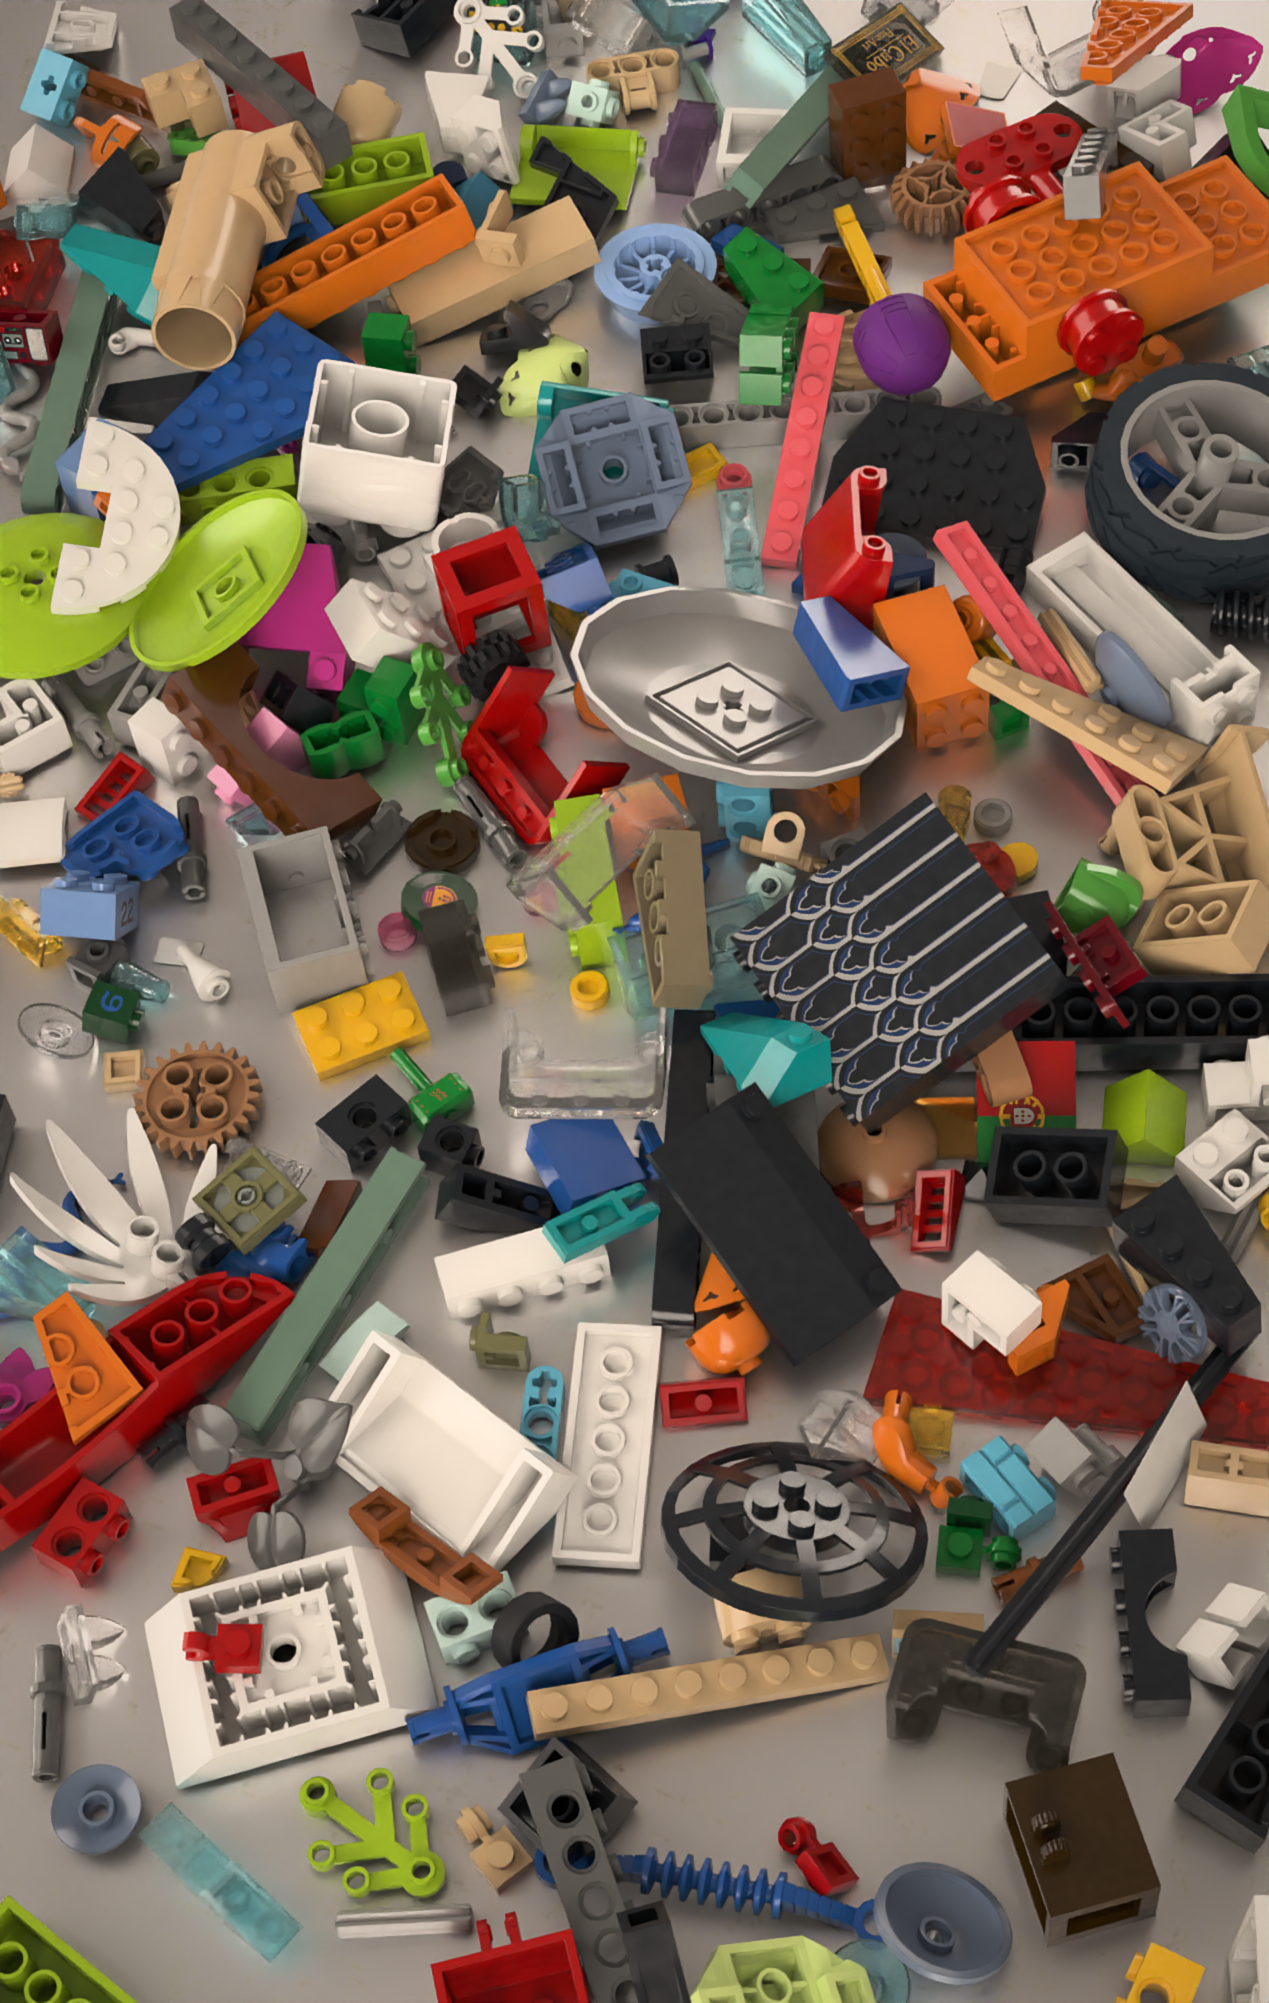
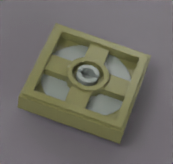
[192,1145,307,1255]

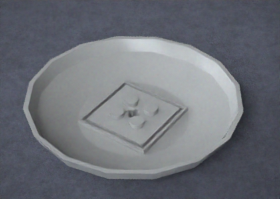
[570,586,908,789]

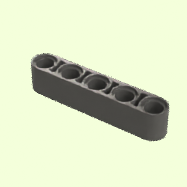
[681,155,843,243]

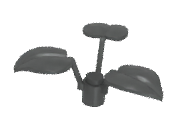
[186,1398,353,1571]

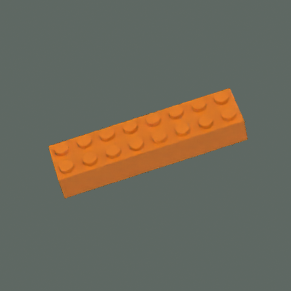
[236,173,476,349]

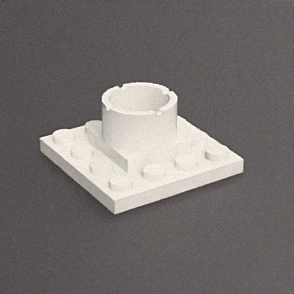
[377,499,565,656]

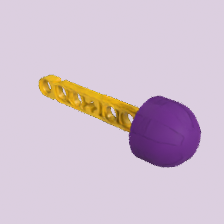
[833,204,951,396]

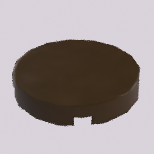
[404,809,481,875]

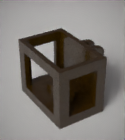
[1003,1752,1161,1947]

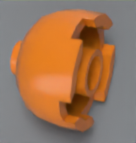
[684,1300,771,1376]

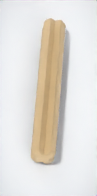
[1037,608,1104,694]

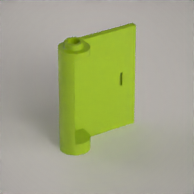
[509,124,647,210]

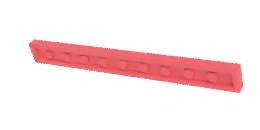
[932,520,1154,807]

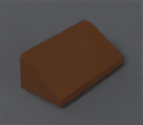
[298,1180,363,1259]

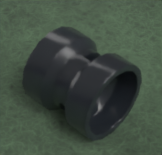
[174,1212,232,1271]

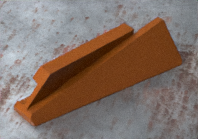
[61,53,167,132]

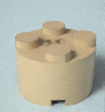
[713,1568,811,1656]

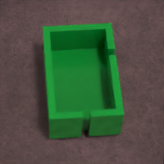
[739,304,800,406]

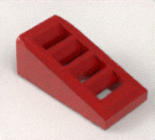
[74,751,155,822]
[910,1169,965,1253]

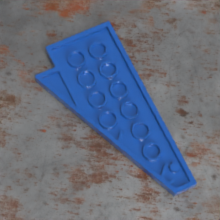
[91,311,355,502]

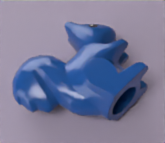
[215,1221,316,1284]

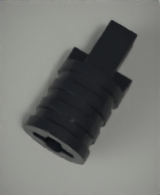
[998,544,1034,596]

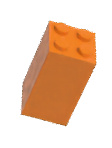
[873,584,990,751]

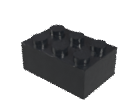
[983,1126,1129,1227]

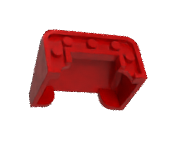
[801,465,893,631]

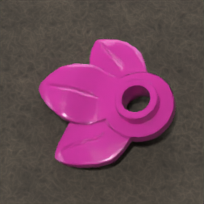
[0,1347,55,1424]

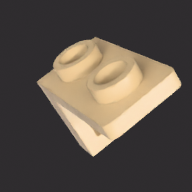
[475,189,526,268]

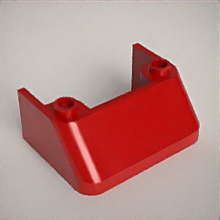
[461,666,630,845]

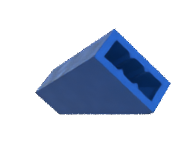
[792,596,910,712]

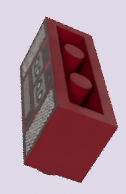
[0,309,63,366]

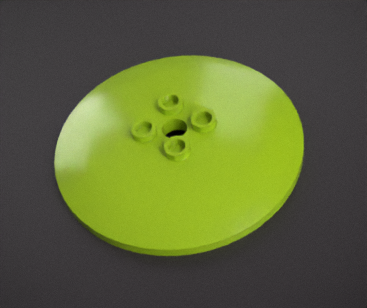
[129,489,308,672]
[0,513,145,679]

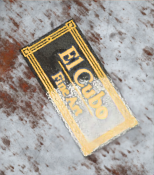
[823,2,945,82]

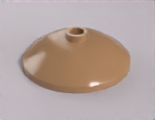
[817,1101,938,1203]

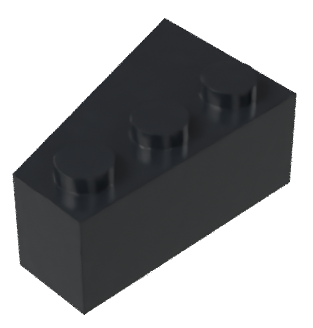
[351,0,458,58]

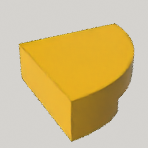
[171,1546,229,1593]

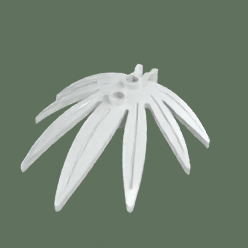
[10,1107,231,1307]

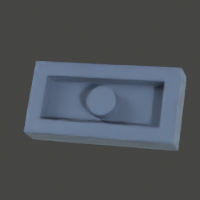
[518,68,572,125]

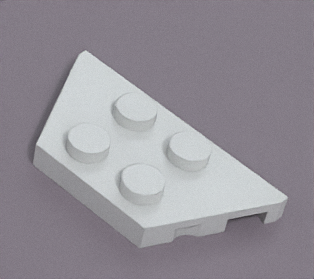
[44,1,117,55]

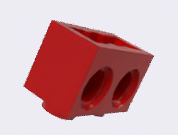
[31,1477,133,1588]

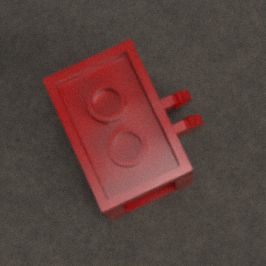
[431,525,552,655]
[430,1911,591,2003]

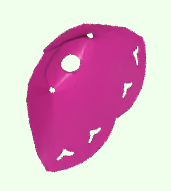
[1165,27,1263,114]

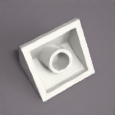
[4,124,76,199]

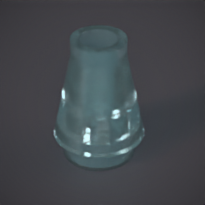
[110,961,171,1004]

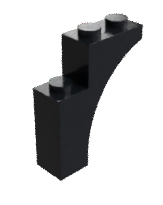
[616,1900,691,2003]

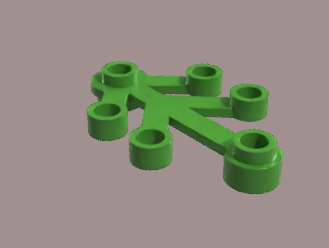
[409,642,474,788]

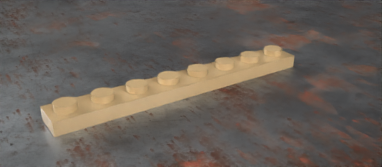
[526,1632,890,1741]

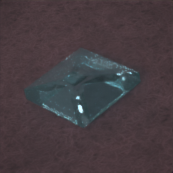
[225,802,280,835]

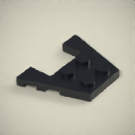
[529,136,619,246]

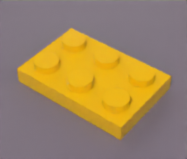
[292,971,431,1081]

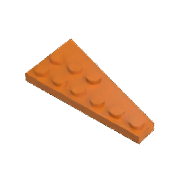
[1080,0,1193,86]

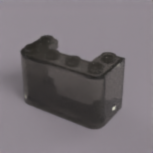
[886,1618,1086,1774]

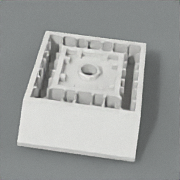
[144,1546,439,1790]

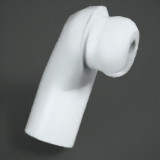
[108,327,156,355]

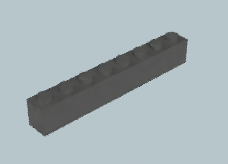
[169,0,353,171]

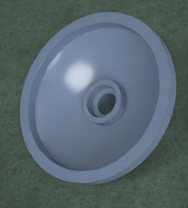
[1095,630,1173,728]
[873,1862,1012,1985]

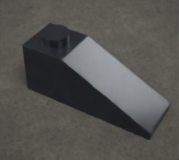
[435,1163,561,1233]

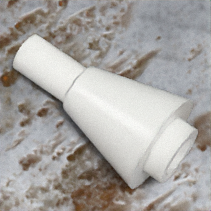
[176,944,232,1002]

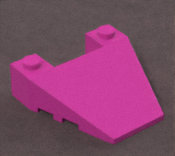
[237,543,356,694]

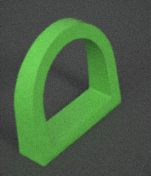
[1221,84,1269,196]

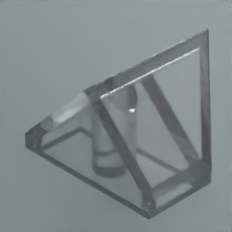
[797,1390,882,1465]

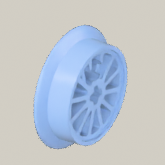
[594,223,717,325]

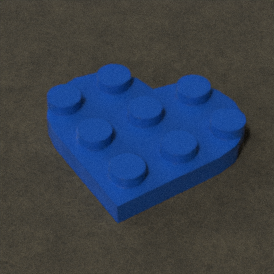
[61,789,189,881]

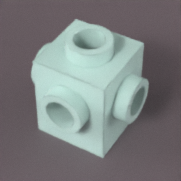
[565,78,620,128]
[743,861,804,916]

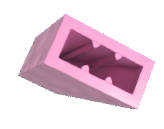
[207,707,307,809]

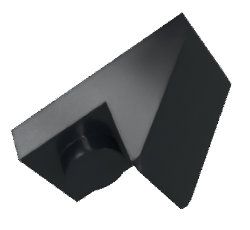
[479,300,551,355]

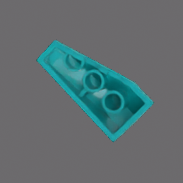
[59,223,161,326]
[700,1012,832,1108]

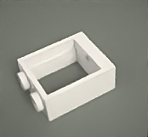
[716,107,789,188]

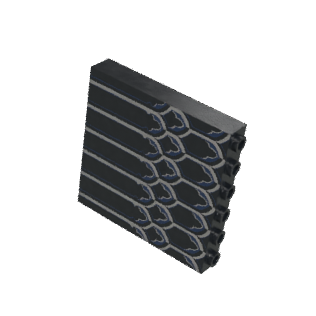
[730,792,1071,1133]

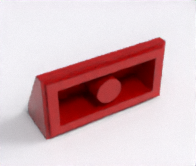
[659,1375,748,1428]

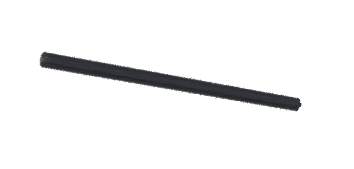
[962,1336,1258,1679]

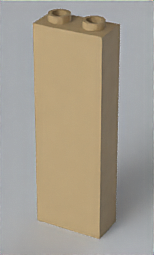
[385,195,602,348]

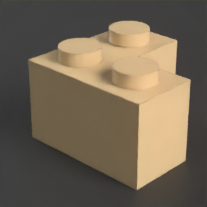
[141,58,229,139]

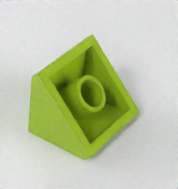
[1102,1069,1187,1167]

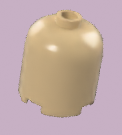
[333,79,402,145]

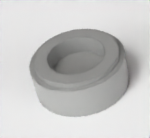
[974,798,1012,837]

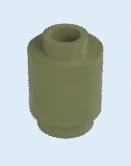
[116,134,160,175]

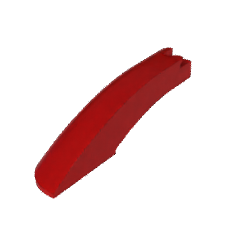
[0,1271,295,1552]

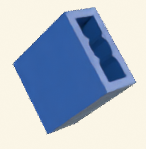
[525,1103,646,1215]

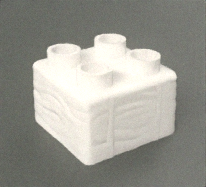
[297,359,457,538]

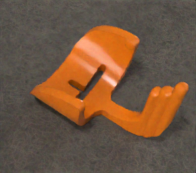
[73,114,144,169]

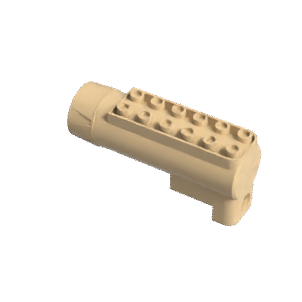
[151,121,325,370]

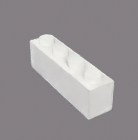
[434,1227,611,1319]

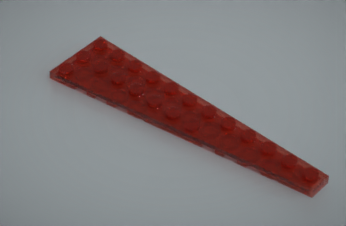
[862,1289,1269,1449]

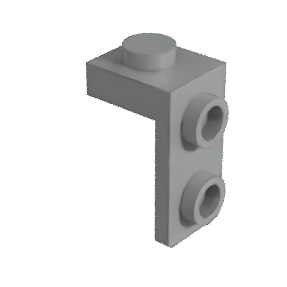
[536,0,585,59]

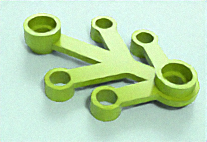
[299,1768,446,1899]

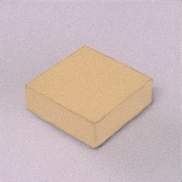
[103,1049,146,1094]

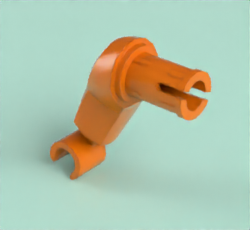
[872,1390,964,1509]

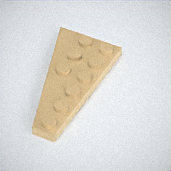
[966,656,1210,794]

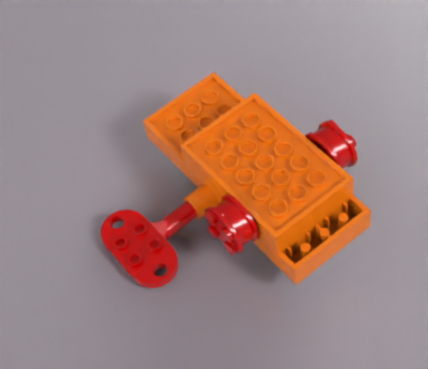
[923,113,1269,402]

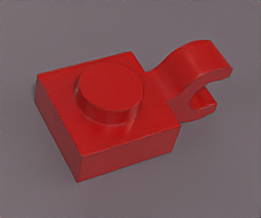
[182,1624,265,1674]

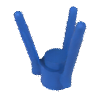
[1129,452,1181,490]

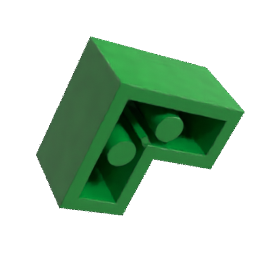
[361,312,421,375]
[336,655,426,745]

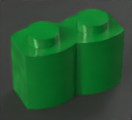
[300,710,385,779]

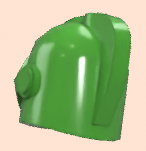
[1054,857,1144,934]

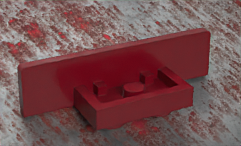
[1044,900,1148,1029]

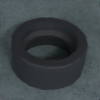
[491,1591,580,1668]

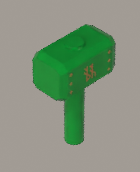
[390,1047,475,1134]

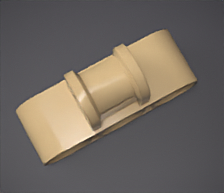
[586,48,681,115]

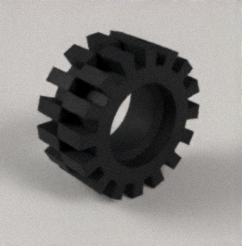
[457,632,531,703]

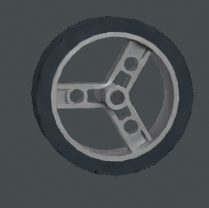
[1085,362,1269,603]

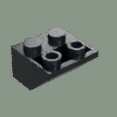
[640,323,714,384]

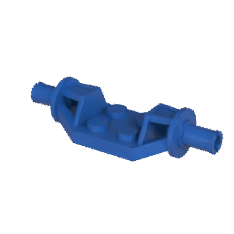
[405,1626,670,1755]

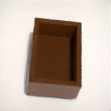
[828,67,906,183]

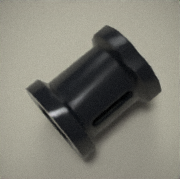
[634,554,679,586]

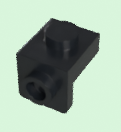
[452,365,504,418]

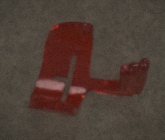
[831,1181,915,1243]

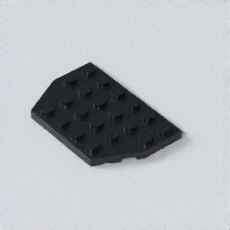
[822,398,1046,554]

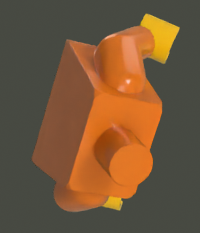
[1073,333,1184,403]

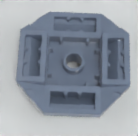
[534,392,692,550]

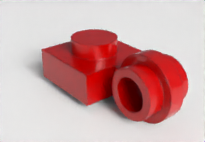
[778,1816,859,1897]

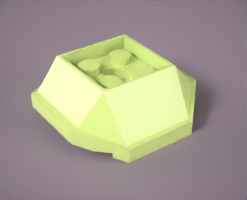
[690,1935,876,2003]

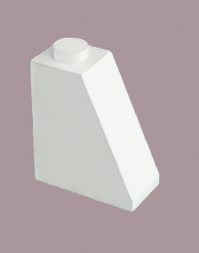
[424,71,492,153]

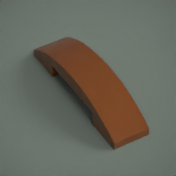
[349,1486,503,1605]

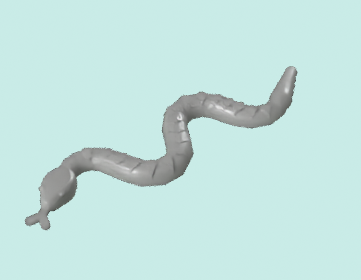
[0,362,40,482]

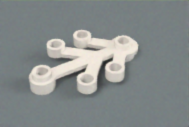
[454,0,545,101]

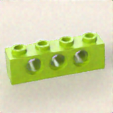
[178,453,298,526]

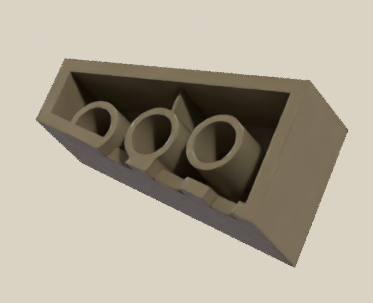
[632,828,714,1009]

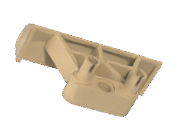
[1099,724,1269,956]

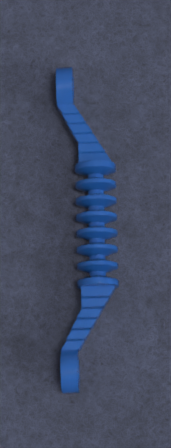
[534,1847,888,1950]

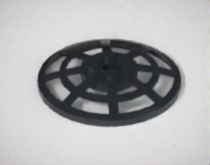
[661,1441,928,1623]

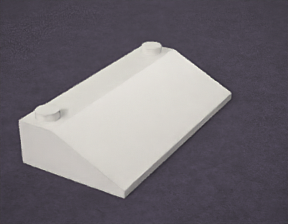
[329,1330,578,1572]

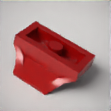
[186,1458,281,1543]

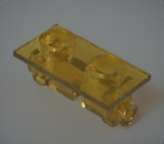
[0,895,64,968]

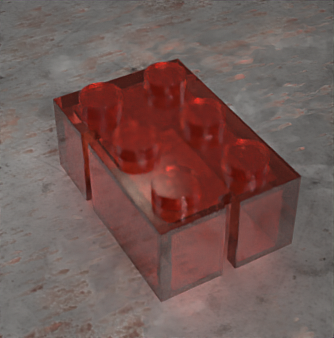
[0,229,66,310]

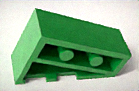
[723,226,824,330]

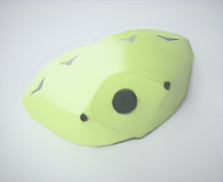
[499,333,589,418]

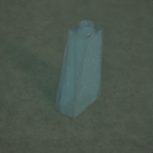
[741,0,832,78]

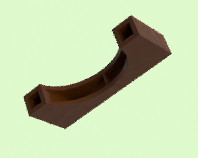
[161,641,382,841]

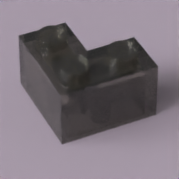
[418,899,496,1017]

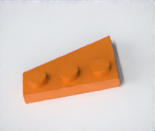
[33,1291,144,1445]

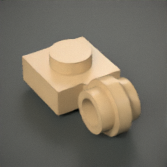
[455,1804,534,1895]

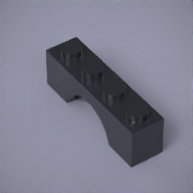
[1109,1528,1192,1718]

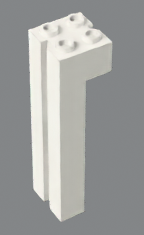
[1025,532,1261,749]

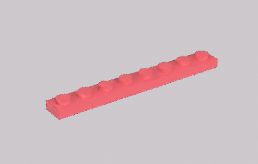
[761,312,845,570]

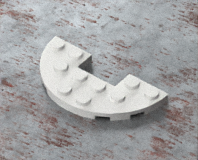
[50,419,181,615]

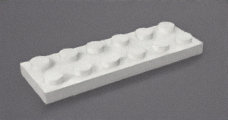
[552,1322,663,1569]

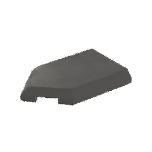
[439,446,504,519]

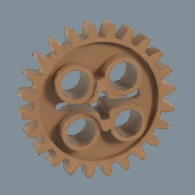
[132,1041,263,1160]

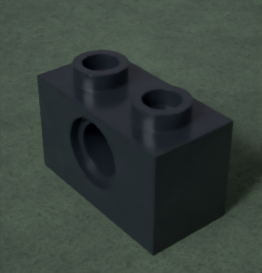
[315,1074,413,1173]

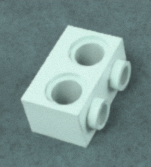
[423,1570,529,1666]

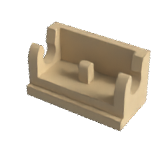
[1183,1440,1269,1517]

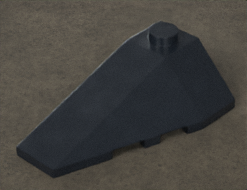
[98,371,213,429]

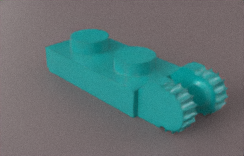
[542,1182,661,1264]

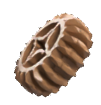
[890,157,973,237]

